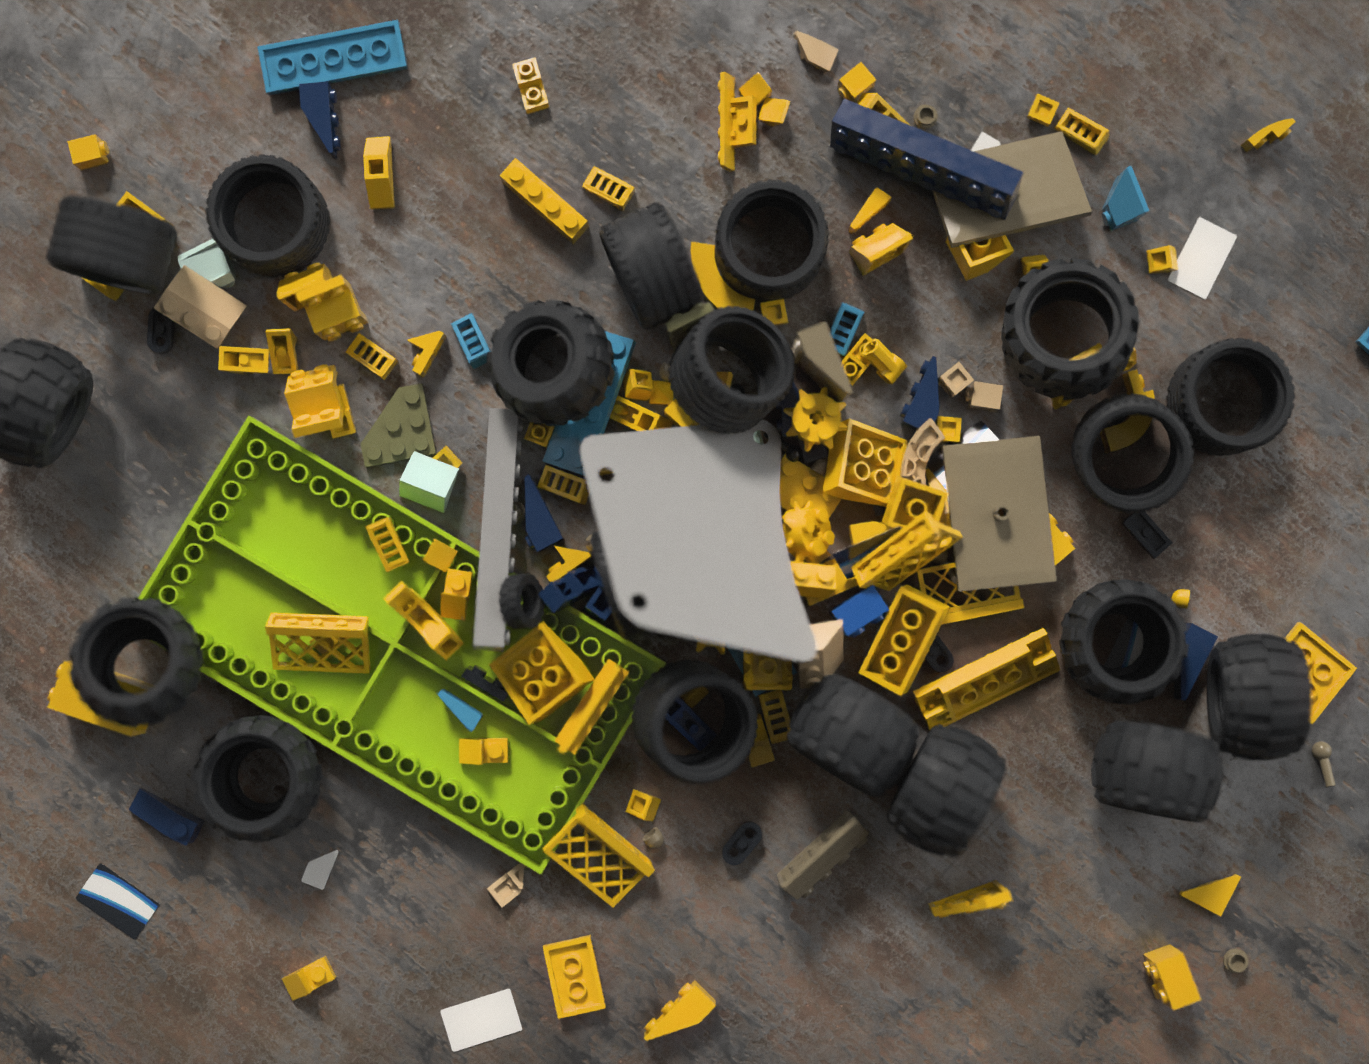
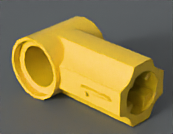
[862,338,908,385]

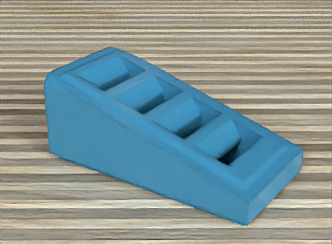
[829,302,864,356]
[451,313,491,369]
[438,689,483,733]

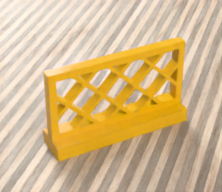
[851,512,963,591]
[916,562,1024,624]
[265,613,371,674]
[555,659,629,754]
[543,803,655,908]

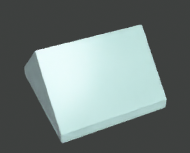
[399,451,459,513]

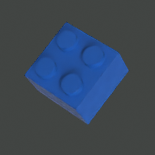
[828,585,889,637]

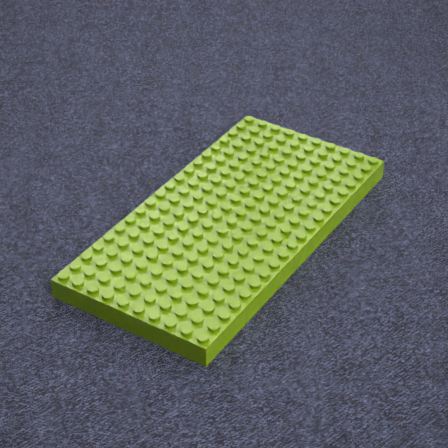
[139,415,666,874]

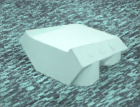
[177,239,236,289]

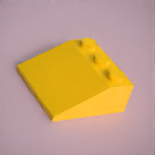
[823,418,908,507]
[489,622,594,725]

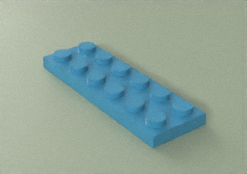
[257,20,408,95]
[543,331,636,476]

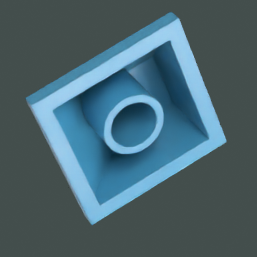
[1102,166,1149,231]

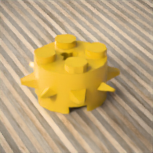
[783,387,849,452]
[781,501,835,563]

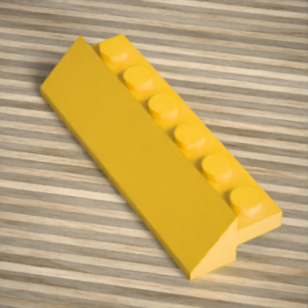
[913,628,1060,731]

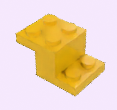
[295,275,368,342]
[284,364,344,438]

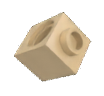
[938,362,974,398]
[965,381,1003,412]

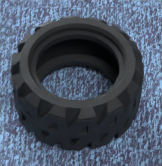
[1001,258,1140,400]

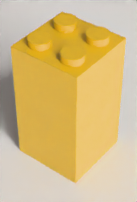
[47,661,155,736]

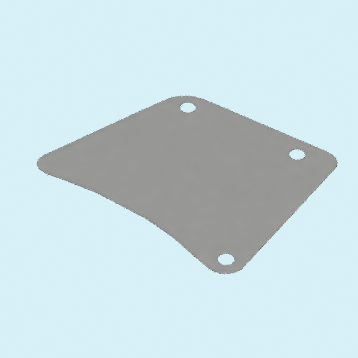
[580,420,817,661]

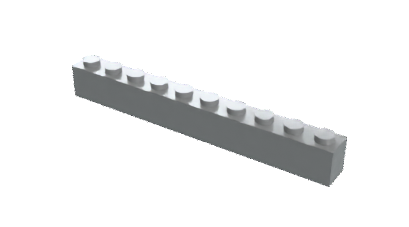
[473,408,523,652]

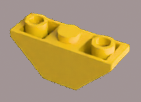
[363,137,395,210]

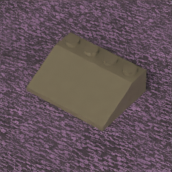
[791,322,853,403]
[777,810,869,900]

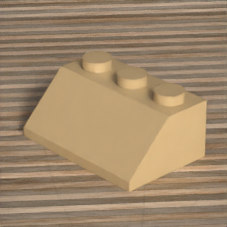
[154,265,247,349]
[795,620,844,689]

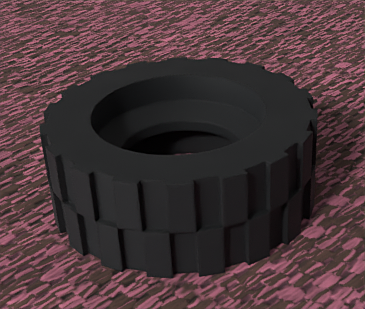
[499,574,545,629]

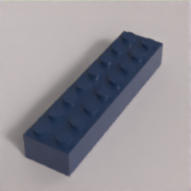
[830,98,1024,220]

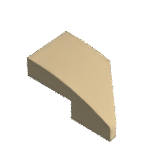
[793,31,838,72]
[487,862,525,908]

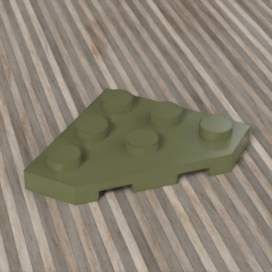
[361,383,437,468]

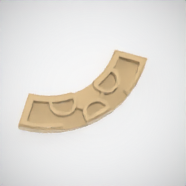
[900,418,945,485]

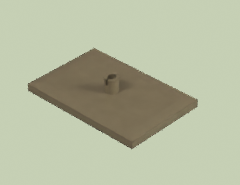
[932,131,1092,248]
[942,436,1057,591]

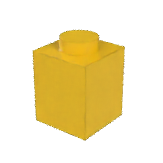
[837,62,876,103]
[67,134,109,170]

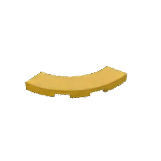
[691,242,755,310]

